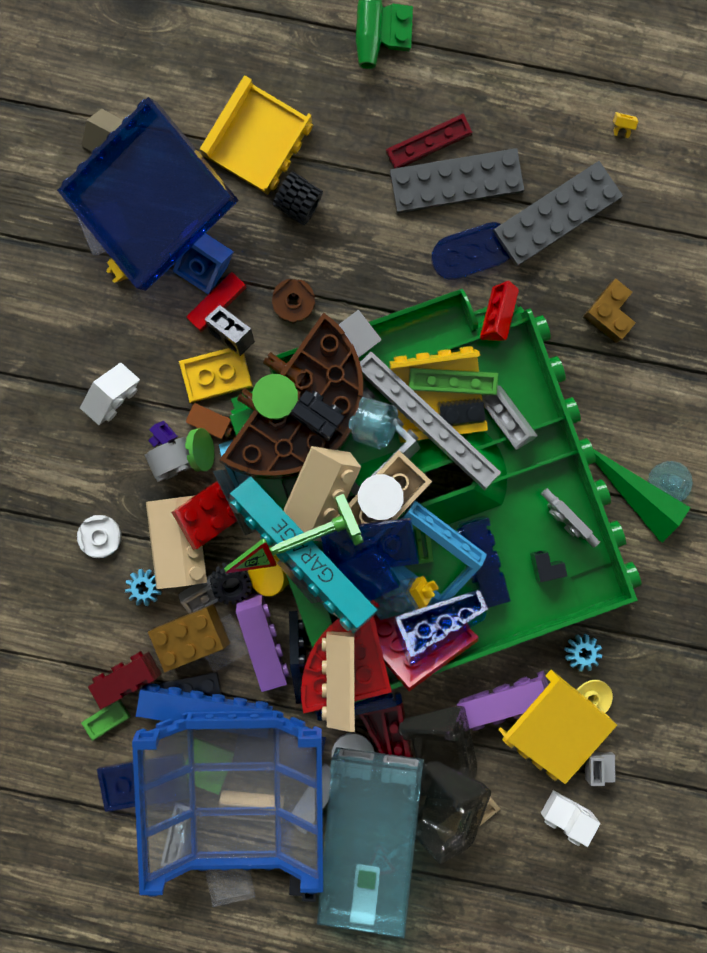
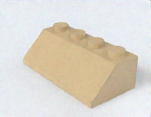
[283,446,361,542]
[336,450,432,548]
[146,496,207,589]
[322,632,355,732]

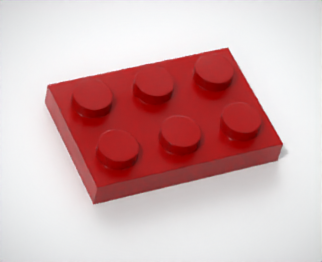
[171,481,237,550]

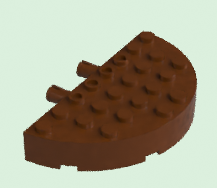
[220,313,363,479]

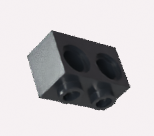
[204,305,255,356]

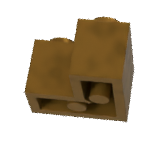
[583,278,636,343]

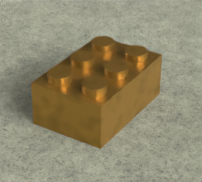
[148,604,230,673]

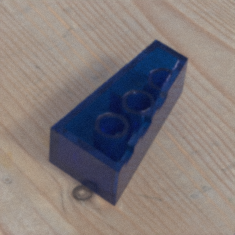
[456,516,511,609]
[394,589,488,667]

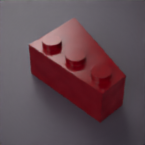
[88,651,162,710]
[357,700,413,759]

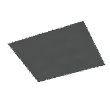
[213,470,257,536]

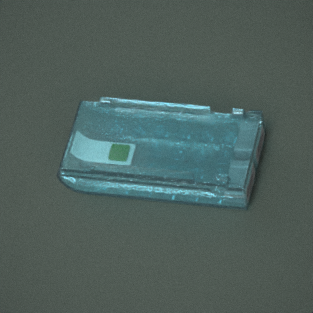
[317,747,424,938]

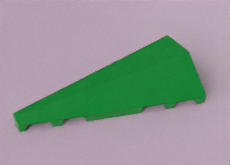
[593,449,691,543]

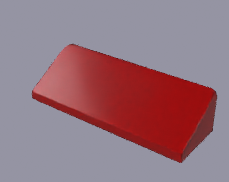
[186,272,247,332]
[480,281,519,341]

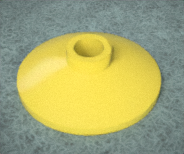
[577,680,613,713]

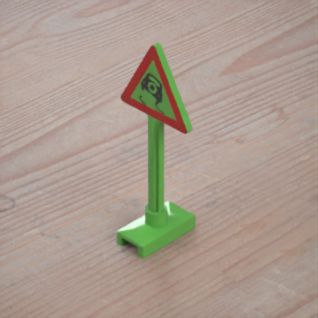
[224,494,364,573]

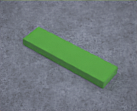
[408,368,498,395]

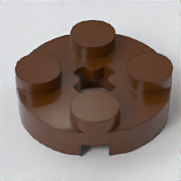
[272,279,315,323]

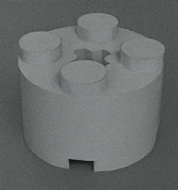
[144,437,192,482]

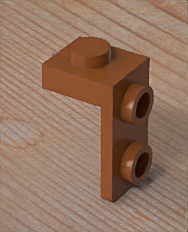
[186,403,234,440]

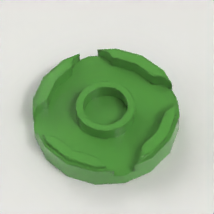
[252,374,298,420]
[185,428,215,472]

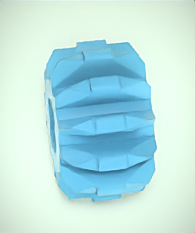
[125,569,162,606]
[564,634,602,672]

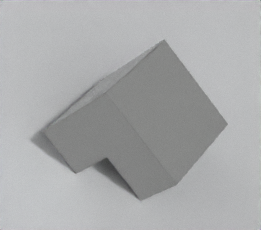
[585,752,615,786]

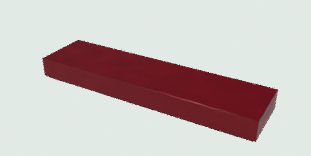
[386,113,473,169]

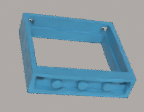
[367,501,487,614]

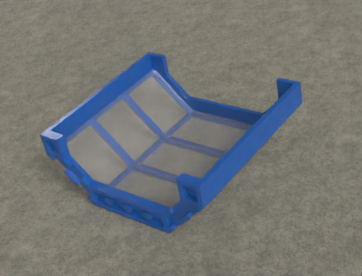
[132,711,324,897]

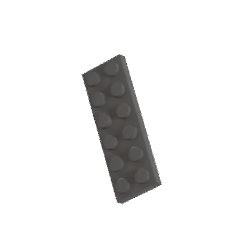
[390,148,524,214]
[492,161,623,267]

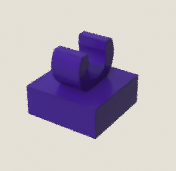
[149,421,178,447]

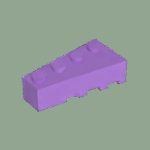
[236,592,290,692]
[457,670,549,731]

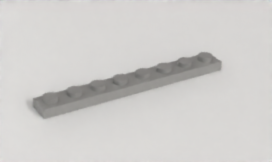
[360,352,501,490]

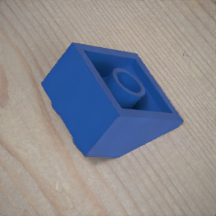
[173,228,234,295]

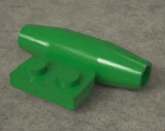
[356,0,413,69]

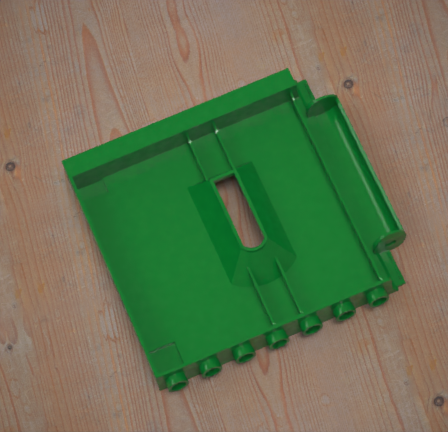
[229,289,642,703]

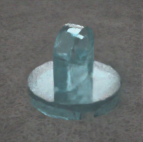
[648,461,693,501]

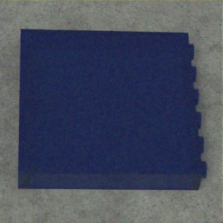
[57,97,239,291]

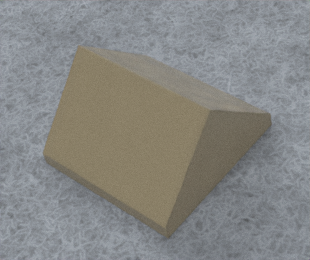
[81,109,140,167]

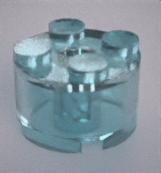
[348,397,398,450]

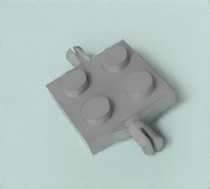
[541,488,600,548]

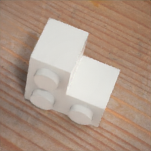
[80,363,140,425]
[541,790,601,847]

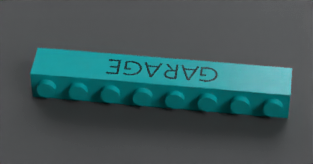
[229,477,377,634]

